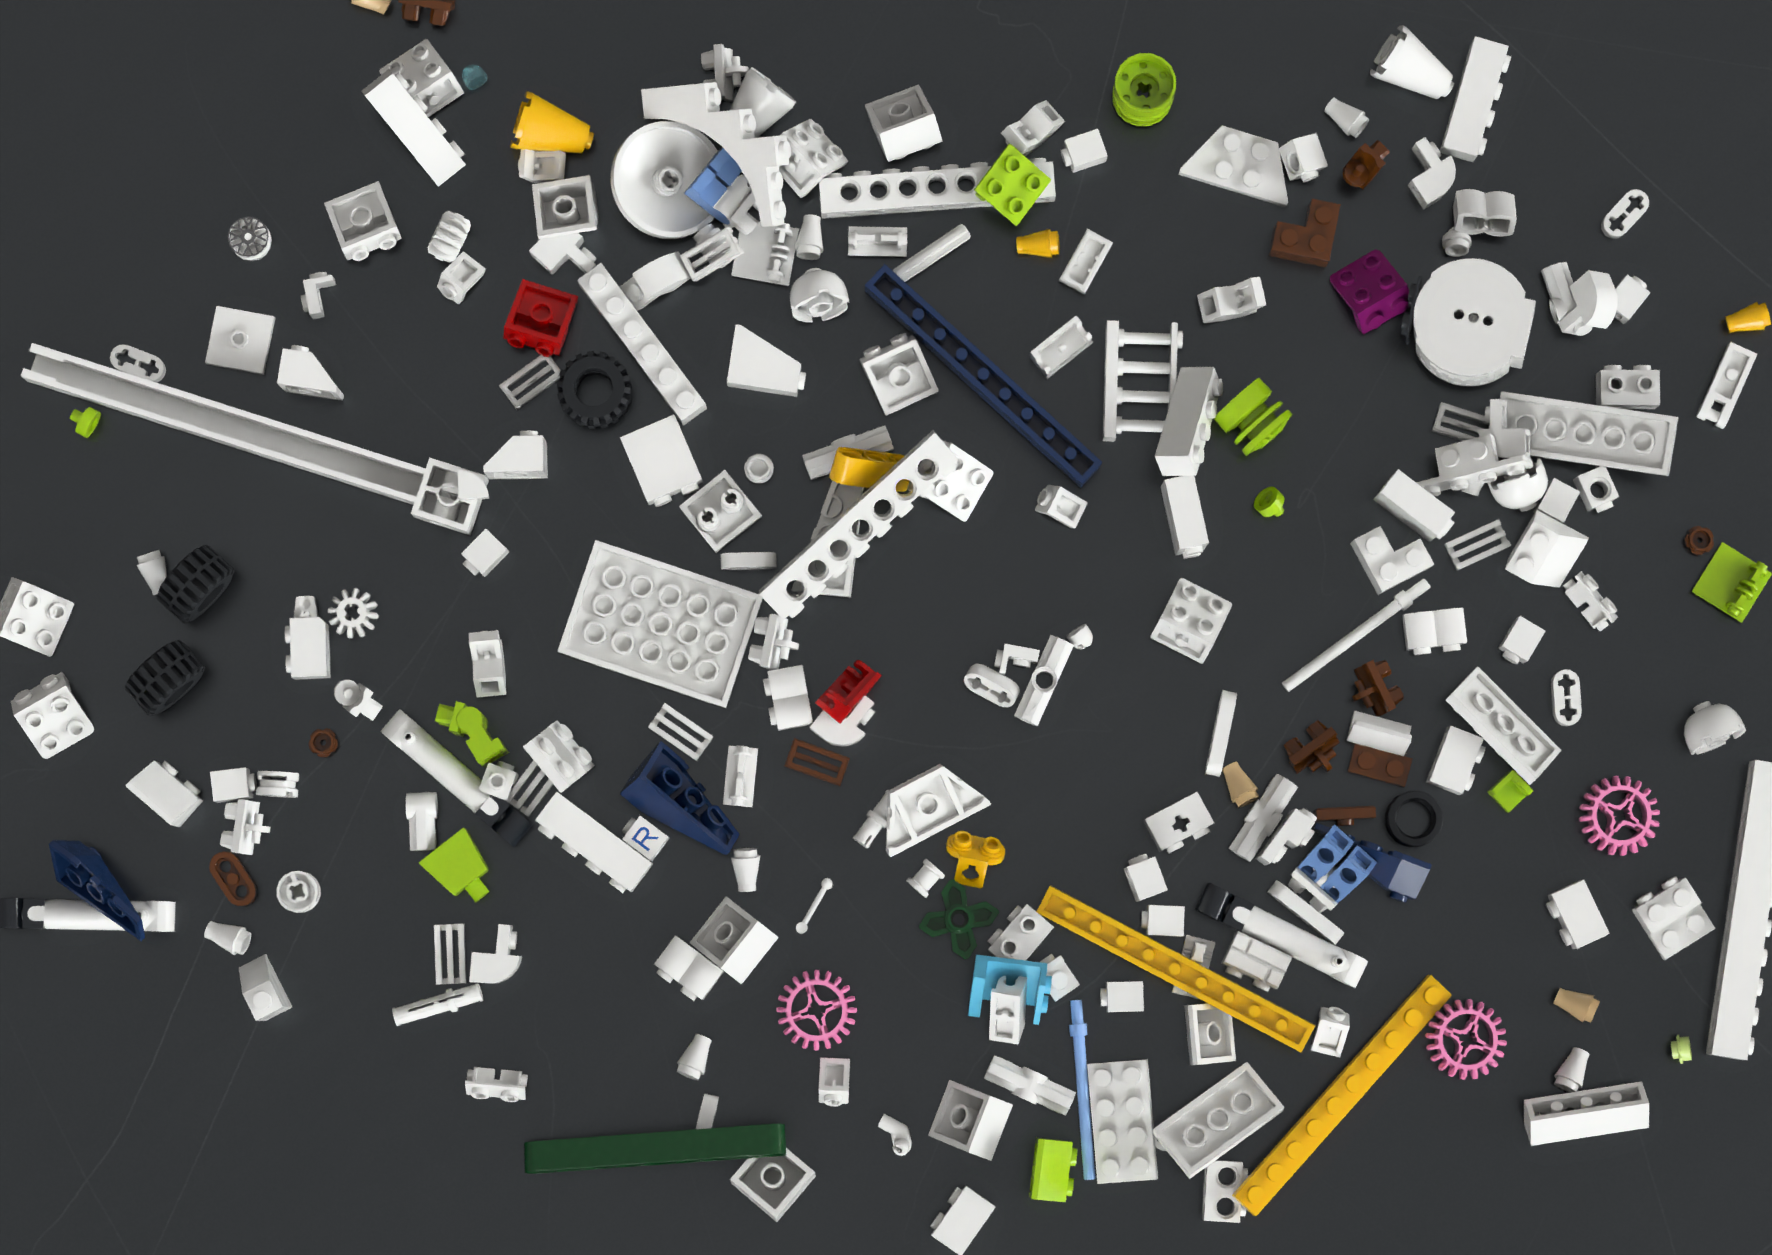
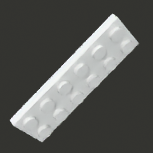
[1500,391,1678,476]

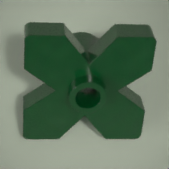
[919,879,999,960]

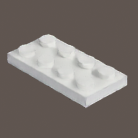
[1446,666,1562,785]
[1087,1059,1158,1184]
[1152,1062,1284,1179]

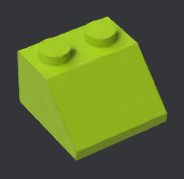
[1029,1137,1078,1202]

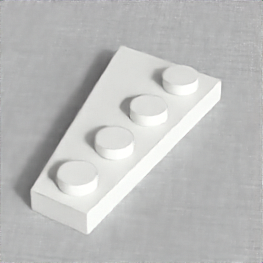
[791,481,864,598]

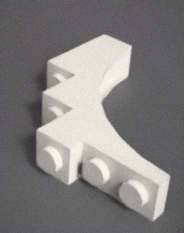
[641,82,791,227]

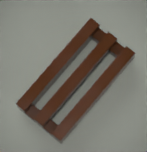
[784,738,850,786]

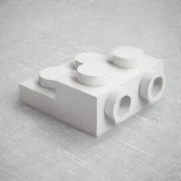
[324,181,402,261]
[859,333,939,416]
[523,720,595,793]
[1255,808,1317,866]
[1631,876,1716,960]

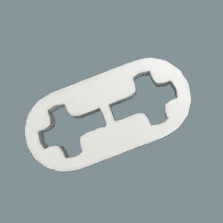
[1601,189,1649,239]
[110,344,166,383]
[720,552,777,570]
[964,664,1020,707]
[1551,669,1582,726]
[696,1094,719,1129]

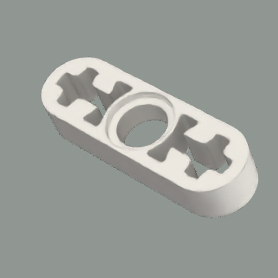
[1205,690,1237,777]
[1267,880,1345,945]

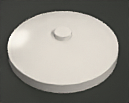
[611,121,718,239]

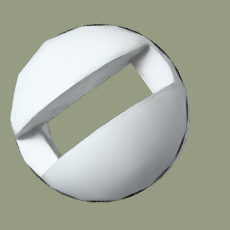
[1067,624,1093,650]

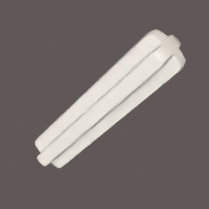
[893,224,971,282]

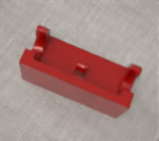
[815,660,882,724]

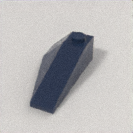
[620,741,740,855]
[1311,823,1432,903]
[49,840,145,941]

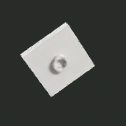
[205,306,275,375]

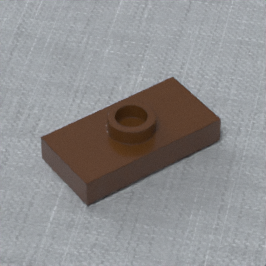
[1313,806,1376,826]

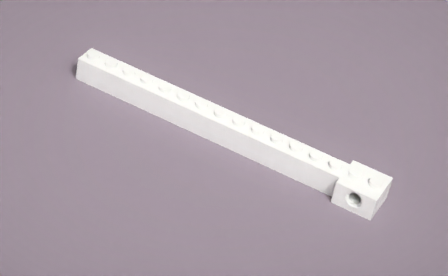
[21,343,489,536]

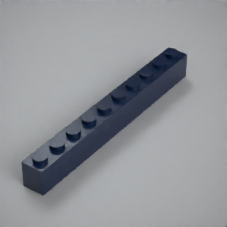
[865,264,1103,488]

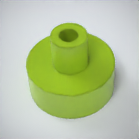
[70,407,101,438]
[1254,486,1285,517]

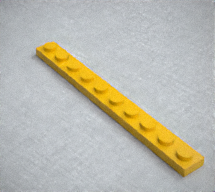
[1036,886,1316,1053]
[1232,975,1452,1216]

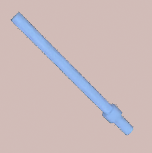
[1069,1000,1096,1180]

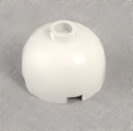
[790,268,849,322]
[1488,458,1548,512]
[1684,701,1746,755]

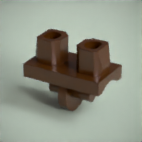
[398,0,455,26]
[1343,140,1390,189]
[1352,660,1404,717]
[1284,720,1340,774]

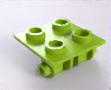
[974,143,1051,226]
[1691,542,1772,623]

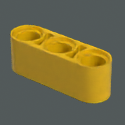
[829,447,910,492]

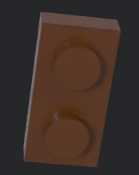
[1347,743,1413,788]

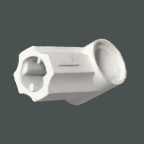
[1541,262,1577,324]
[406,792,438,851]

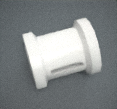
[906,859,945,898]

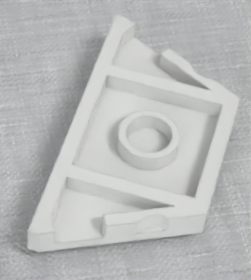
[1178,125,1288,208]
[886,764,991,857]

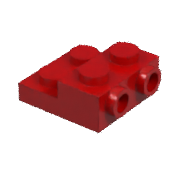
[503,279,578,357]

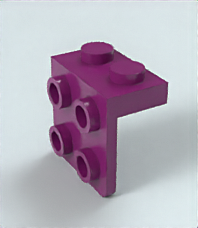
[1330,249,1409,335]

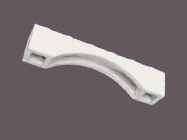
[577,263,707,426]

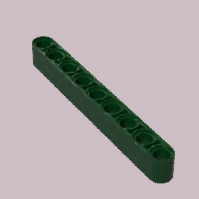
[524,1124,786,1174]

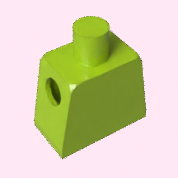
[419,827,490,902]

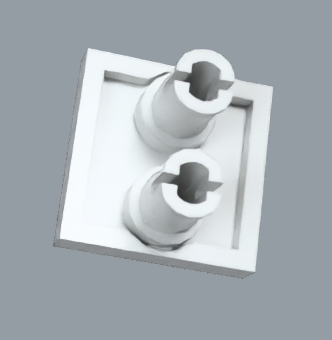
[679,470,762,553]

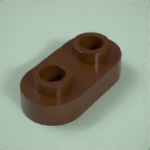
[209,851,257,906]

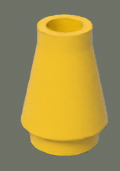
[1016,229,1060,258]
[1725,302,1771,333]

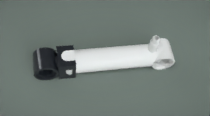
[380,709,533,847]
[1195,883,1368,988]
[0,898,175,932]

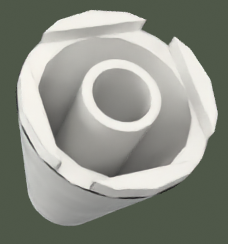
[1370,25,1454,99]
[730,67,796,138]

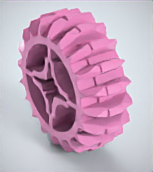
[1579,776,1660,856]
[776,970,857,1051]
[1425,999,1507,1080]

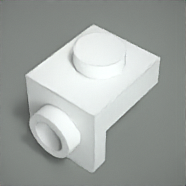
[518,149,566,183]
[301,272,336,319]
[479,761,519,800]

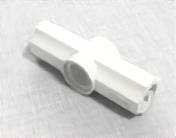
[802,425,894,480]
[1014,635,1074,726]
[1228,774,1298,862]
[984,1055,1076,1116]

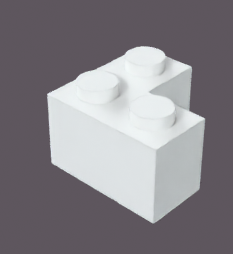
[1350,526,1434,595]

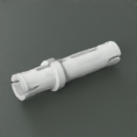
[392,983,483,1026]

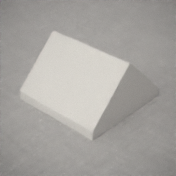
[1184,1003,1236,1065]

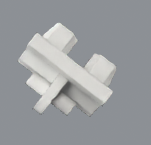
[701,44,749,102]
[748,614,799,670]
[334,679,383,721]
[220,799,271,855]

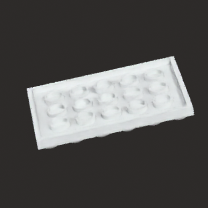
[557,540,763,708]

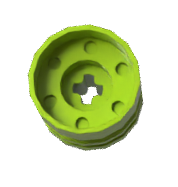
[1112,53,1176,126]
[1214,377,1293,456]

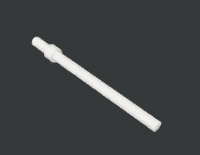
[1282,578,1431,692]

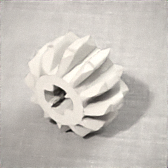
[428,211,471,263]
[328,588,379,639]

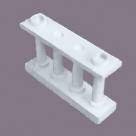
[1103,320,1183,442]

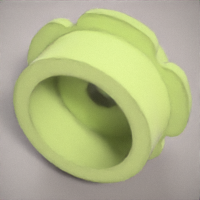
[1671,1035,1692,1064]

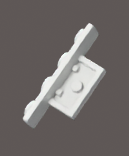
[1416,434,1533,497]

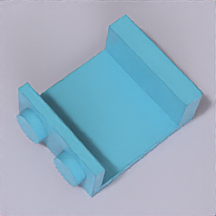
[968,955,1052,1025]

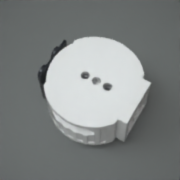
[1401,258,1536,386]

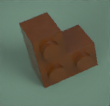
[1268,199,1341,268]

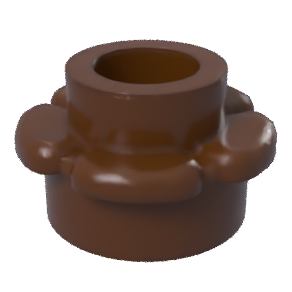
[1685,526,1714,555]
[308,728,338,757]

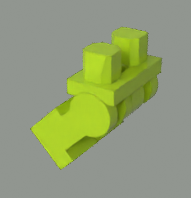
[435,701,510,768]

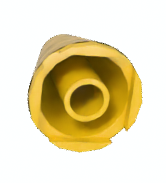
[510,91,594,154]

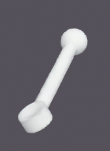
[796,878,833,934]

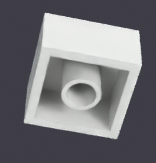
[730,1148,816,1222]

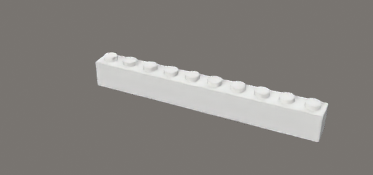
[1706,760,1772,1060]

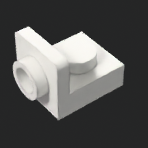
[437,251,486,304]
[1035,485,1088,529]
[994,644,1040,675]
[1040,954,1080,1002]
[1311,1007,1350,1058]
[819,1058,850,1106]

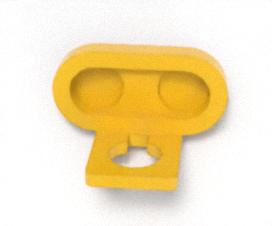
[946,831,1005,888]

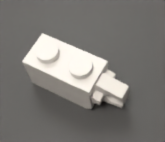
[285,596,331,680]

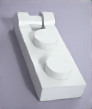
[1696,342,1757,429]

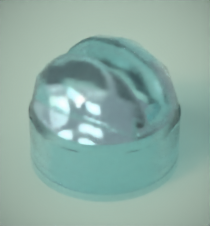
[462,65,488,90]

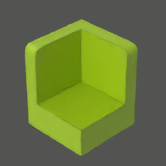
[1487,770,1533,813]

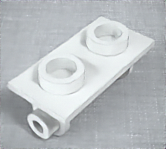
[848,226,907,257]
[1563,571,1618,631]
[723,746,758,807]
[465,1067,528,1102]

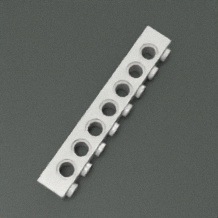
[819,158,1056,219]
[759,430,959,620]

